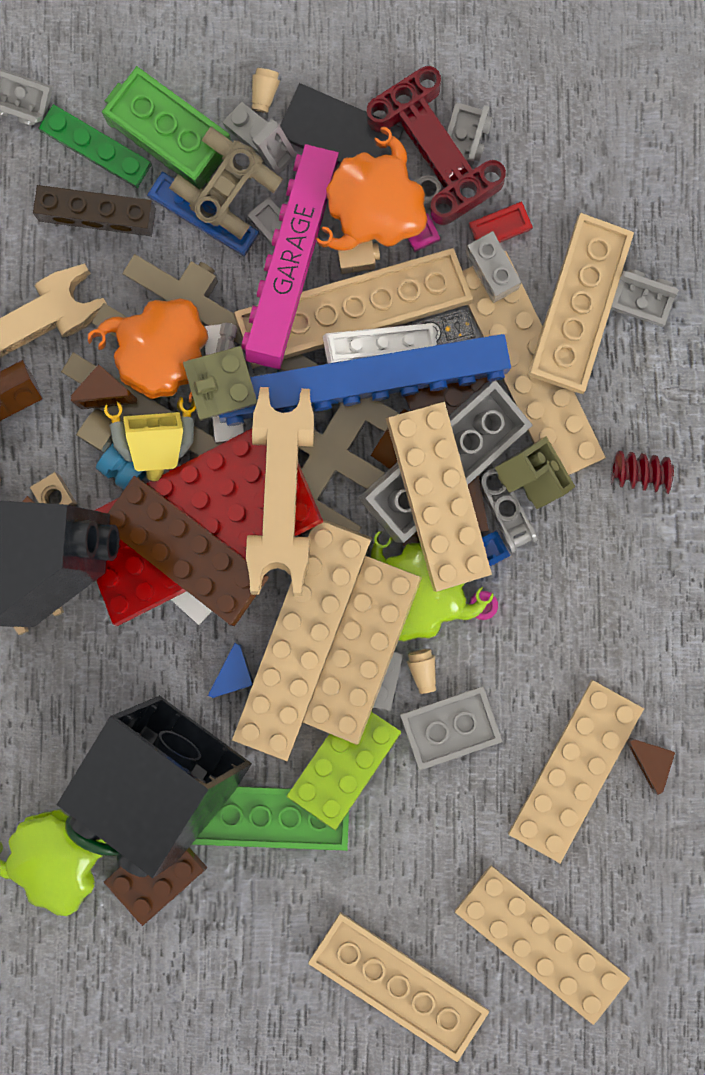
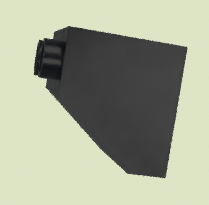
[0,501,120,627]
[57,695,252,878]

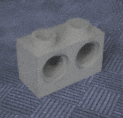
[465,231,522,303]

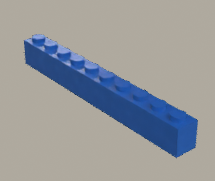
[219,334,511,426]

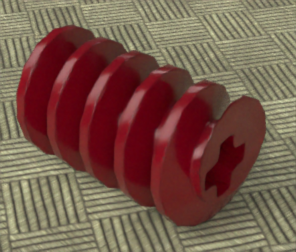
[610,450,674,494]

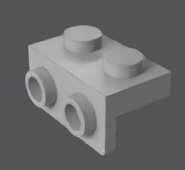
[0,68,53,125]
[447,102,493,168]
[611,269,679,327]

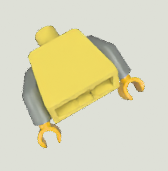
[104,397,196,481]

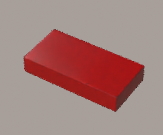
[468,201,533,243]

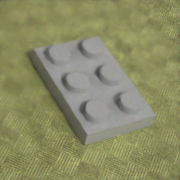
[400,686,503,771]

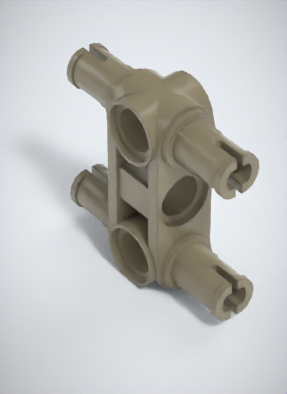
[169,126,283,240]

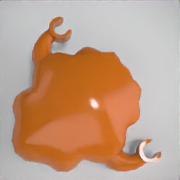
[316,127,427,251]
[88,298,209,403]

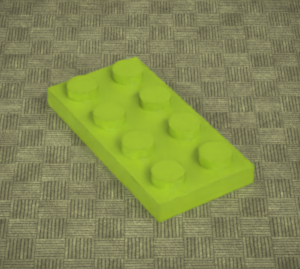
[286,711,401,831]

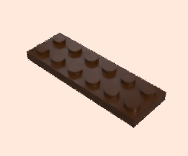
[108,476,269,626]

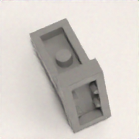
[222,102,297,175]

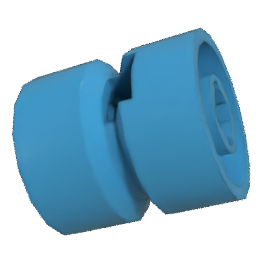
[96,444,146,490]

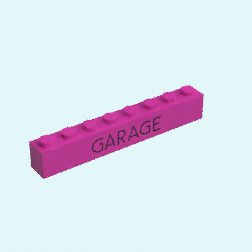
[241,144,339,370]

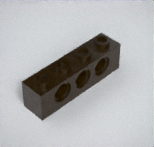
[33,185,156,237]

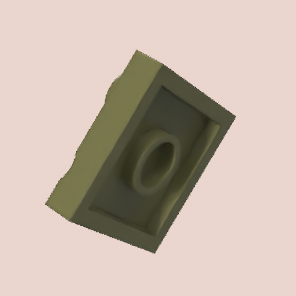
[183,346,257,421]

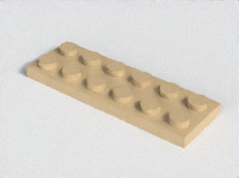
[528,213,634,394]
[386,402,492,592]
[303,556,422,745]
[508,680,644,864]
[454,865,630,1025]
[308,912,489,1062]

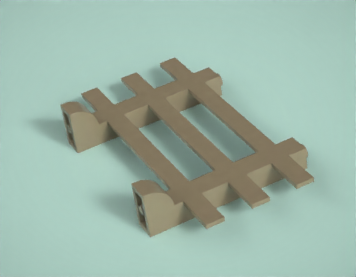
[61,254,399,537]

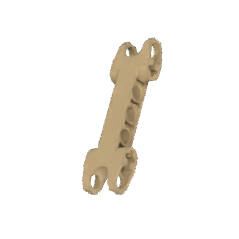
[0,263,108,358]
[246,387,314,596]

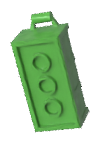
[102,66,231,189]

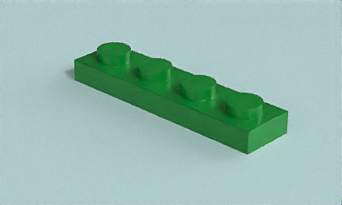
[38,104,152,189]

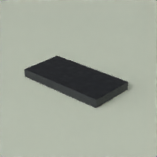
[280,83,404,164]

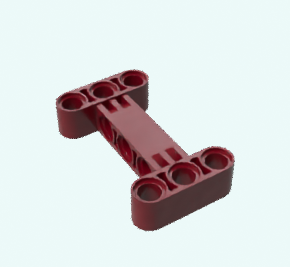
[367,66,506,225]

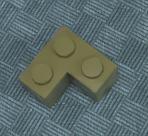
[495,436,576,510]

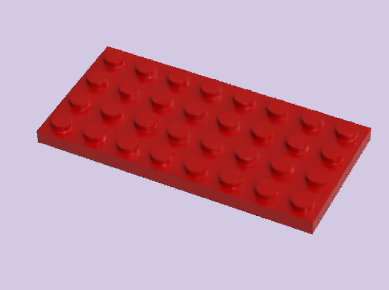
[94,428,323,626]

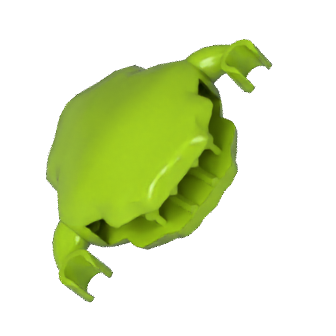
[370,531,494,642]
[0,809,106,916]

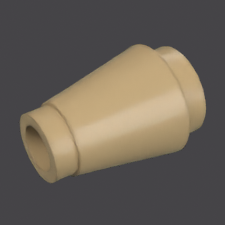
[252,68,280,113]
[407,649,436,694]

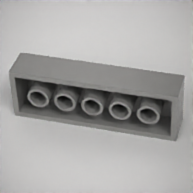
[358,380,533,543]

